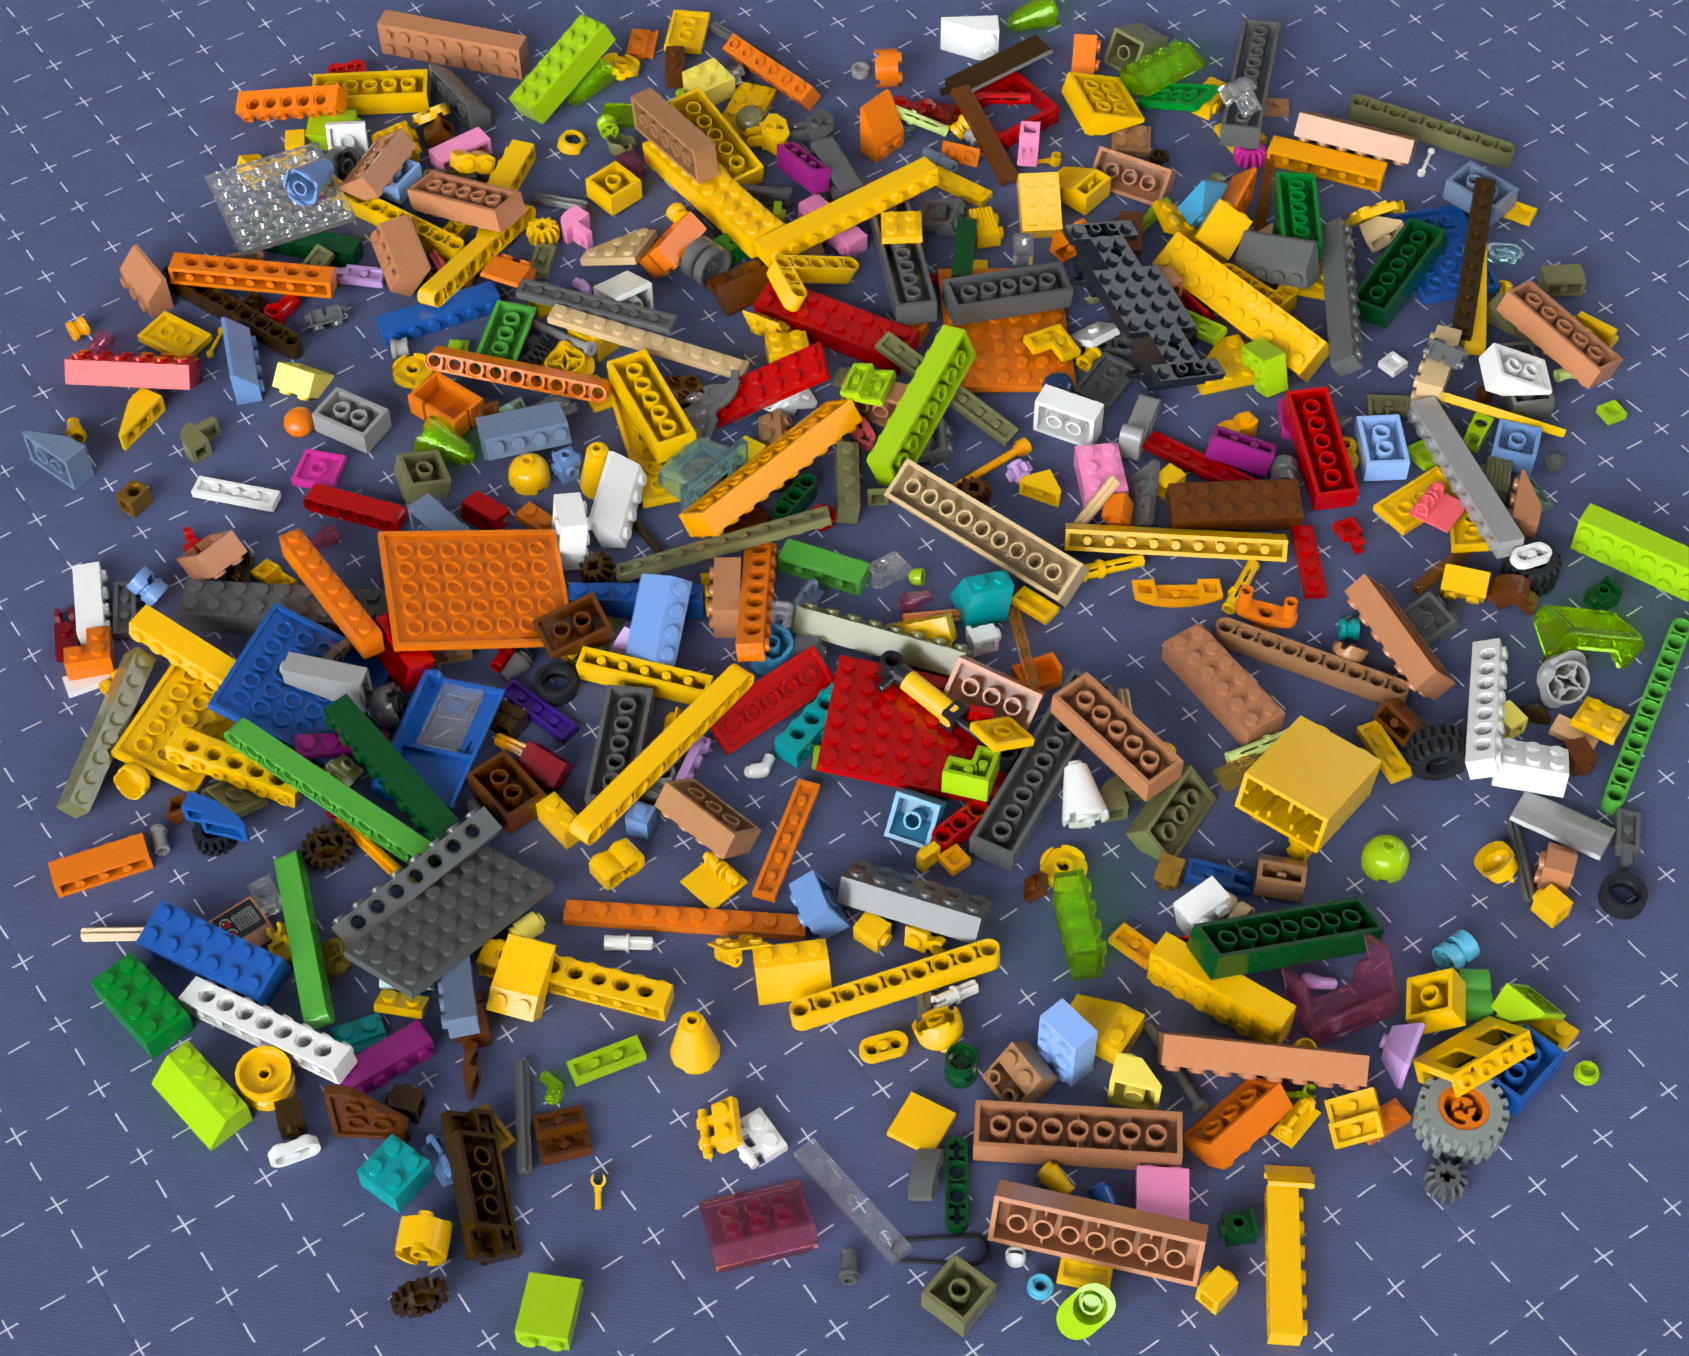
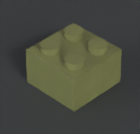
[393,449,452,504]
[921,1253,997,1338]

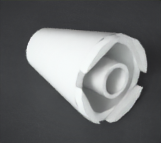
[1062,760,1109,829]

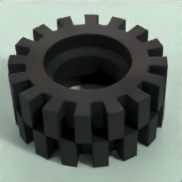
[518,335,550,366]
[192,822,238,857]

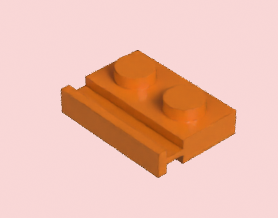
[626,28,659,60]

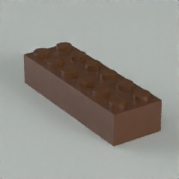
[1165,479,1304,532]

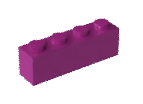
[776,142,831,195]
[333,1019,436,1094]

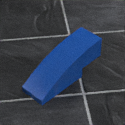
[181,791,250,842]

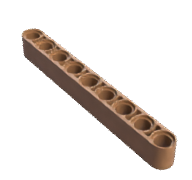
[1214,617,1409,704]

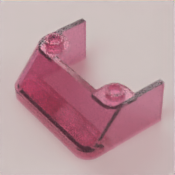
[1281,934,1400,1044]

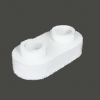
[1510,542,1552,570]
[268,1134,321,1168]

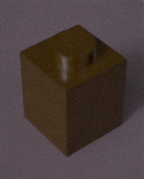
[274,1095,308,1140]

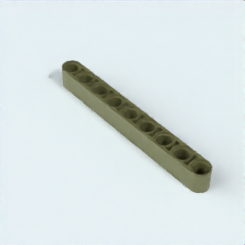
[1347,94,1515,168]

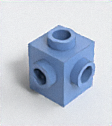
[551,446,583,485]

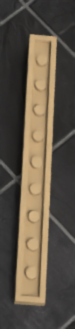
[547,304,749,378]

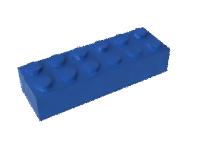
[136,900,292,1007]

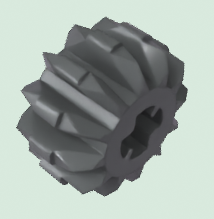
[1423,1158,1469,1204]

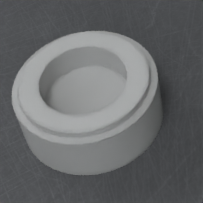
[851,62,870,80]

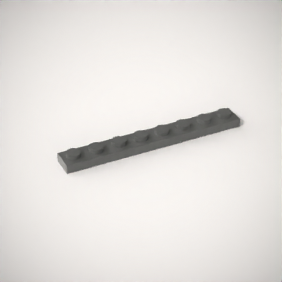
[516,278,677,335]

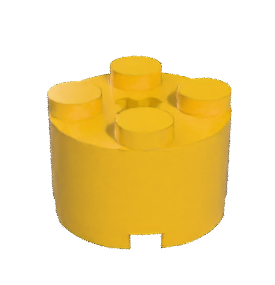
[395,1210,453,1266]

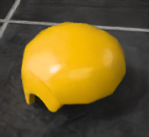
[113,763,151,800]

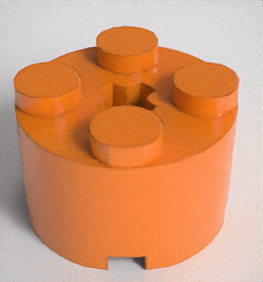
[874,48,903,88]

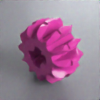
[1233,142,1267,170]

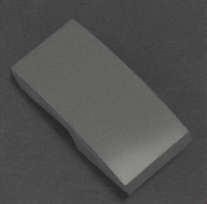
[908,1149,945,1201]

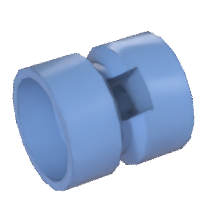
[126,565,169,607]

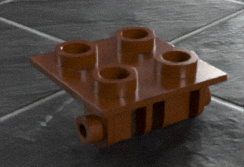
[662,375,705,414]

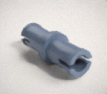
[921,146,958,173]

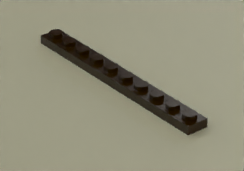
[1451,177,1496,341]

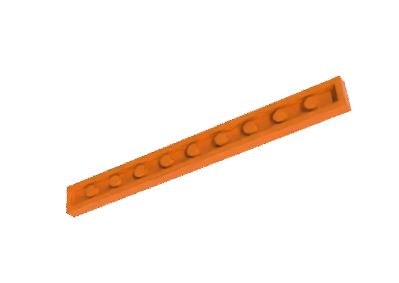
[563,899,807,941]

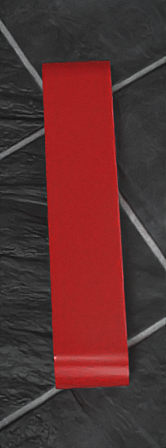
[303,483,408,531]

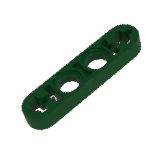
[945,1136,969,1234]

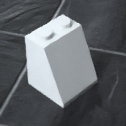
[593,270,654,310]

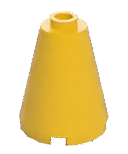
[580,442,609,500]
[670,1011,720,1074]

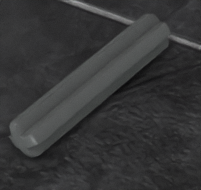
[531,192,589,212]

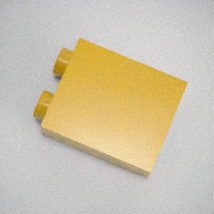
[1235,715,1382,854]

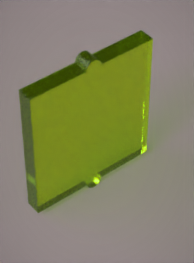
[601,103,635,127]

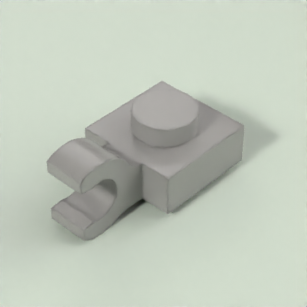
[726,64,745,85]

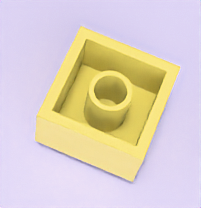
[682,58,736,105]

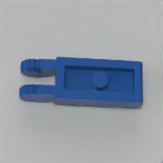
[1183,858,1254,897]

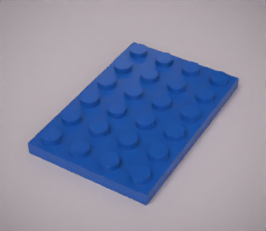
[1384,205,1501,305]

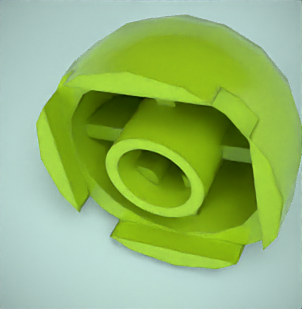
[1361,834,1410,883]

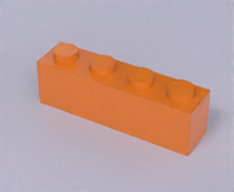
[48,833,154,898]

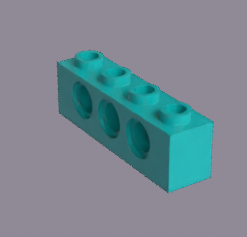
[774,683,834,768]

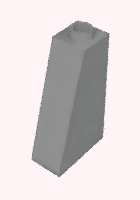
[280,652,373,713]

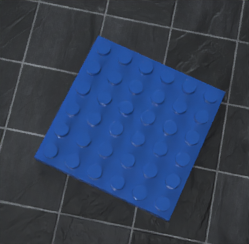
[208,602,390,766]

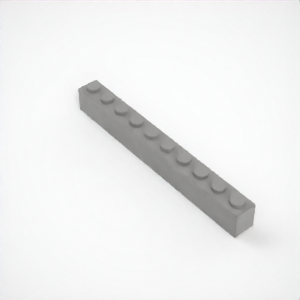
[1407,396,1525,559]

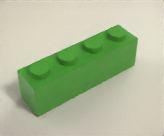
[778,538,870,596]

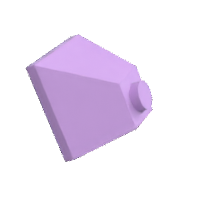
[1379,1022,1425,1090]

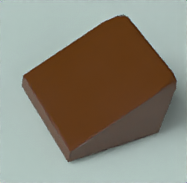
[166,792,188,825]

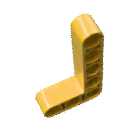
[766,255,859,312]

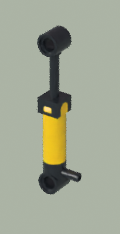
[877,650,1018,773]

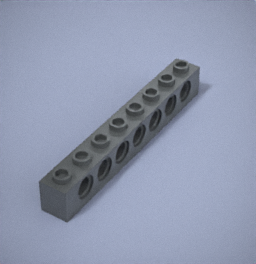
[331,806,502,949]

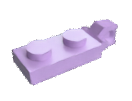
[335,264,386,288]
[676,736,711,780]

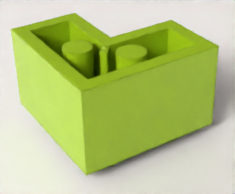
[1241,337,1288,398]
[941,745,1001,802]

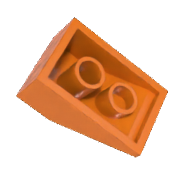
[860,89,904,163]

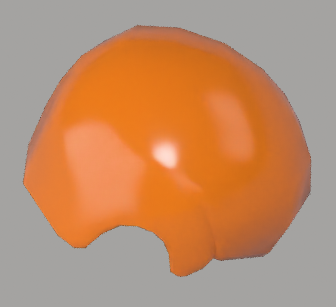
[284,407,315,438]

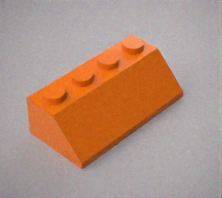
[1183,1078,1294,1170]

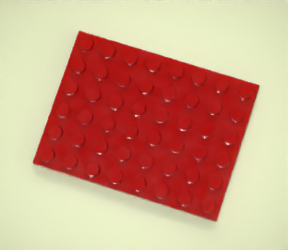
[816,655,1006,807]

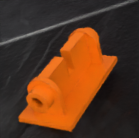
[941,140,982,168]

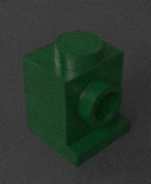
[1583,576,1623,615]
[1217,1207,1260,1247]

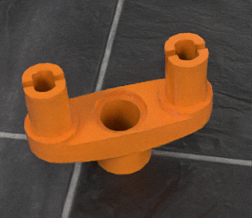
[1235,585,1298,632]

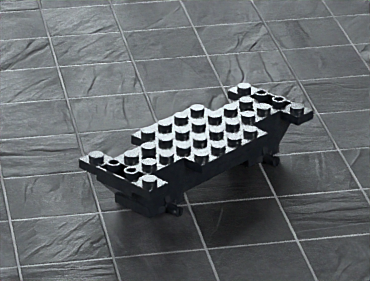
[1061,220,1226,391]

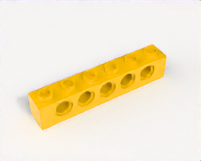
[165,724,303,808]

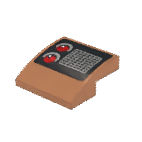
[208,896,274,948]

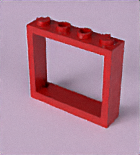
[955,71,1059,150]

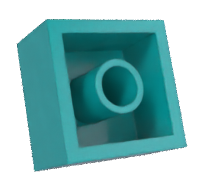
[357,1134,434,1214]

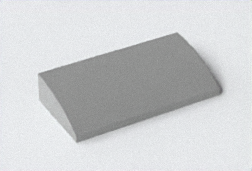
[1509,791,1616,860]

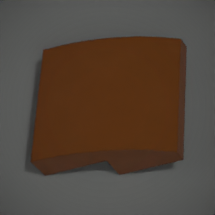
[532,1104,593,1166]

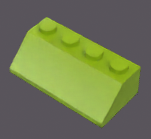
[151,1040,253,1151]

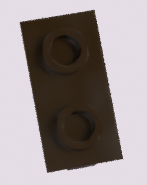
[226,547,256,582]

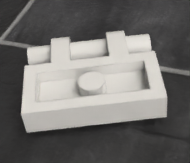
[737,1107,788,1169]

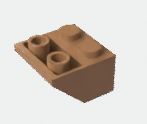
[1253,853,1308,903]
[982,1041,1058,1103]

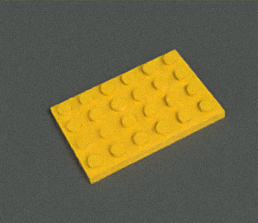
[111,664,236,793]

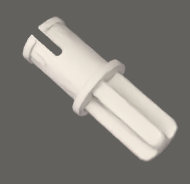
[604,933,653,953]
[931,980,979,1008]

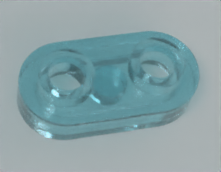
[1487,242,1524,264]

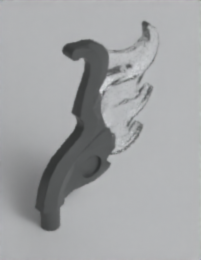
[683,369,740,451]

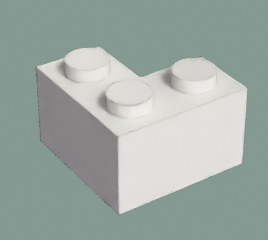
[1173,876,1232,936]

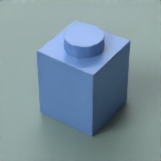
[625,800,658,841]

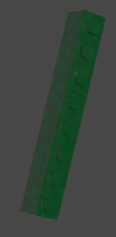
[323,693,462,846]

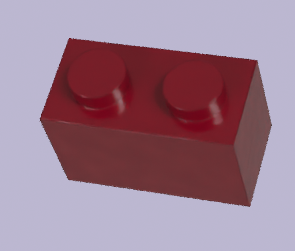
[517,741,575,791]

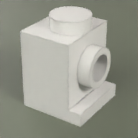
[965,623,1002,657]

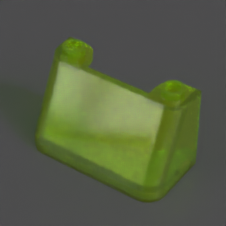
[1532,605,1645,669]

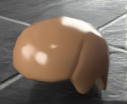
[1331,640,1369,664]

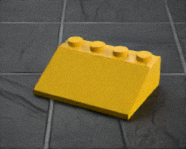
[1061,72,1145,136]

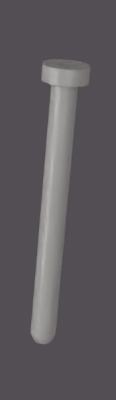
[531,320,598,356]

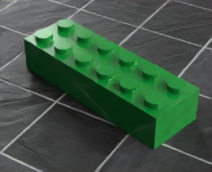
[1272,171,1323,264]

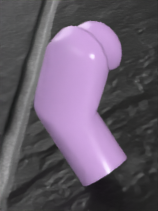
[572,277,592,295]
[1298,972,1337,990]

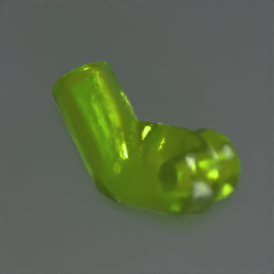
[539,1070,564,1105]

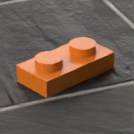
[515,501,552,529]
[1366,1098,1412,1146]

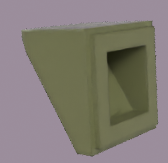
[867,488,889,506]

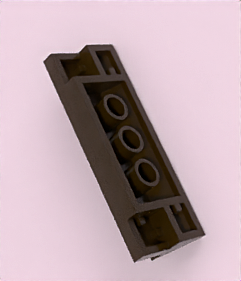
[939,35,1053,100]
[440,1108,521,1266]

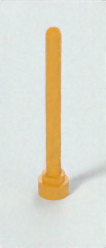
[951,437,1032,487]

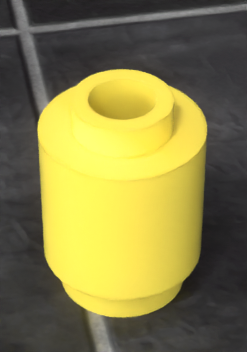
[508,911,546,939]

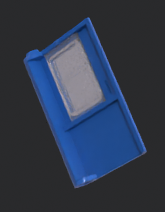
[369,668,506,811]

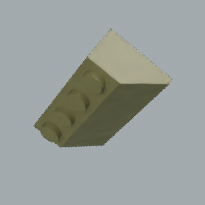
[1125,765,1217,861]

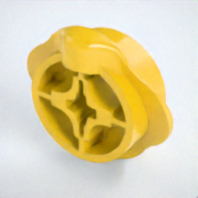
[539,340,595,398]

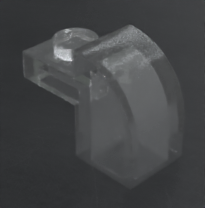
[1218,77,1262,118]

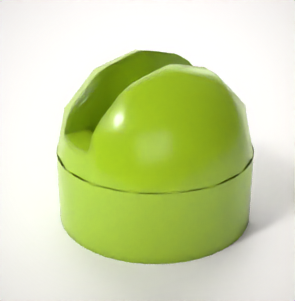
[908,568,925,586]

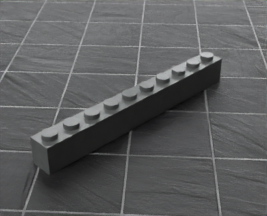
[1321,217,1364,378]

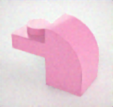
[1017,121,1041,167]
[561,205,593,249]

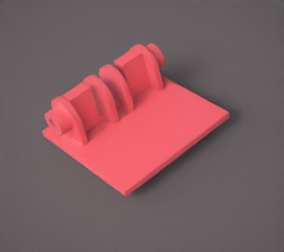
[1409,481,1466,533]

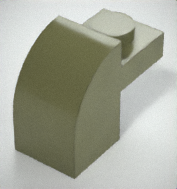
[180,415,221,465]
[1101,775,1143,823]

